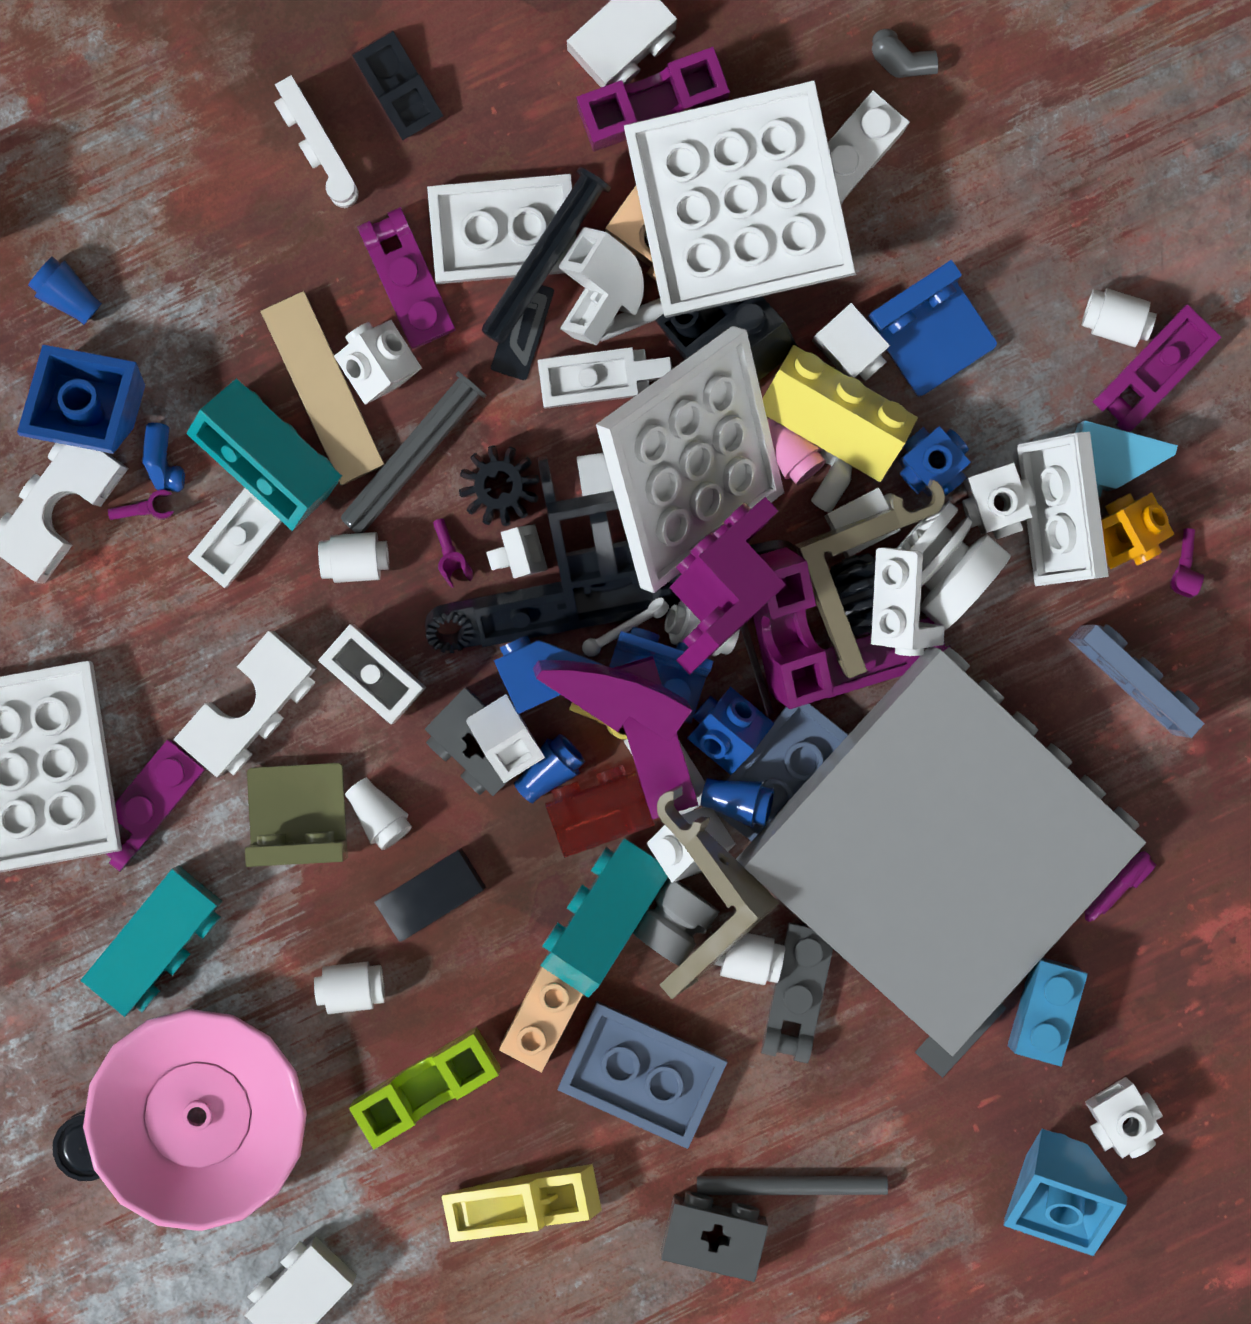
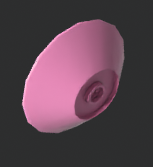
[83,1009,307,1231]

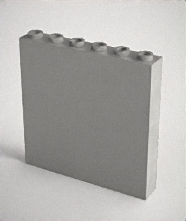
[736,647,1146,1057]

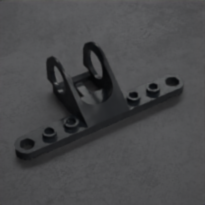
[425,455,798,653]

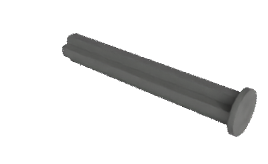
[341,371,487,533]

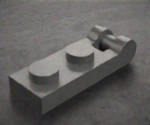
[761,922,833,1064]

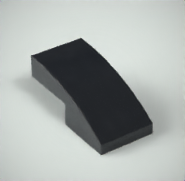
[351,30,443,140]
[374,848,487,942]

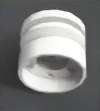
[897,501,1011,631]

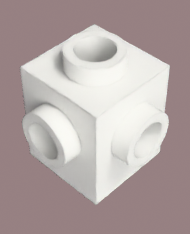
[334,320,422,405]
[962,463,1036,539]
[1085,1077,1164,1158]

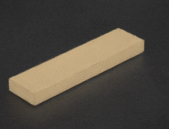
[261,291,385,485]

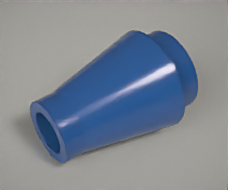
[28,256,102,325]
[514,734,585,803]
[701,778,774,828]

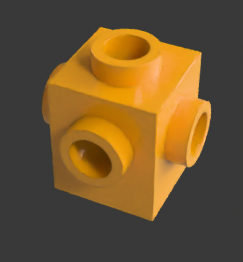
[1101,492,1174,569]

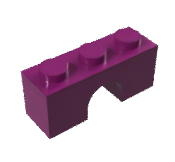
[576,47,730,152]
[753,547,834,709]

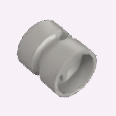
[633,878,720,966]

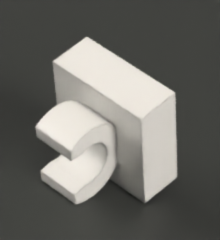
[486,524,548,578]

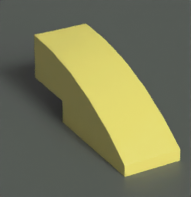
[442,1164,602,1242]

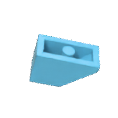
[1075,421,1178,497]

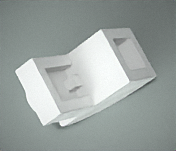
[558,227,644,345]

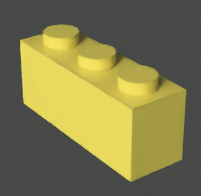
[762,345,918,482]

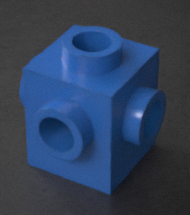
[898,426,971,497]
[687,686,775,775]

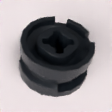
[53,1110,100,1181]

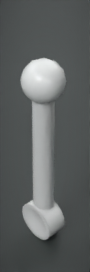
[582,598,669,657]

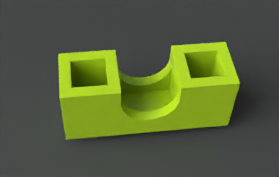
[349,1026,501,1150]

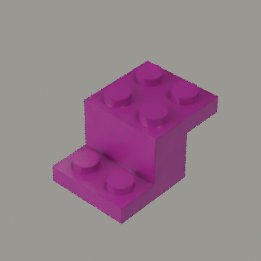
[669,497,786,675]

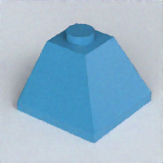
[1004,1129,1128,1256]

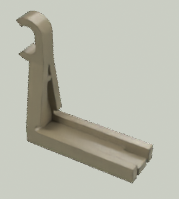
[795,479,945,678]
[657,786,779,999]

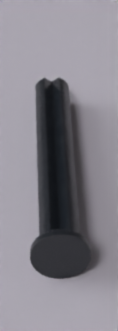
[482,167,611,344]

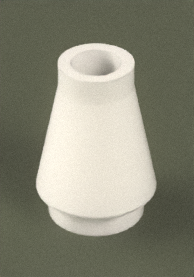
[345,777,412,850]

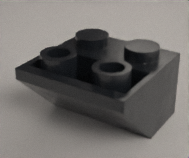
[656,296,798,381]

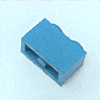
[1007,957,1088,1067]

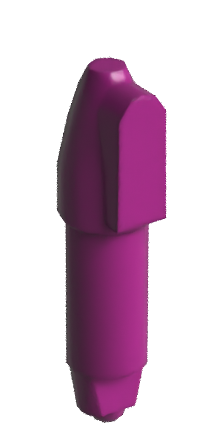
[1084,851,1156,922]

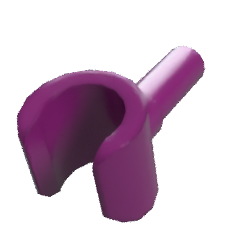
[108,490,175,520]
[433,518,473,588]
[1170,528,1204,599]

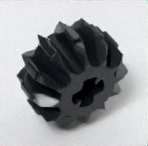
[459,445,540,527]
[830,553,876,636]

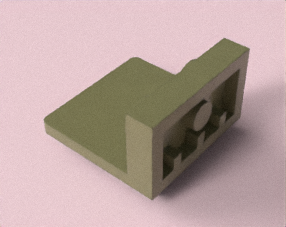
[245,763,348,867]

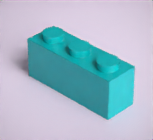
[186,378,342,531]
[540,838,668,998]
[80,865,223,1017]

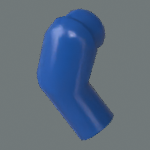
[142,423,185,492]

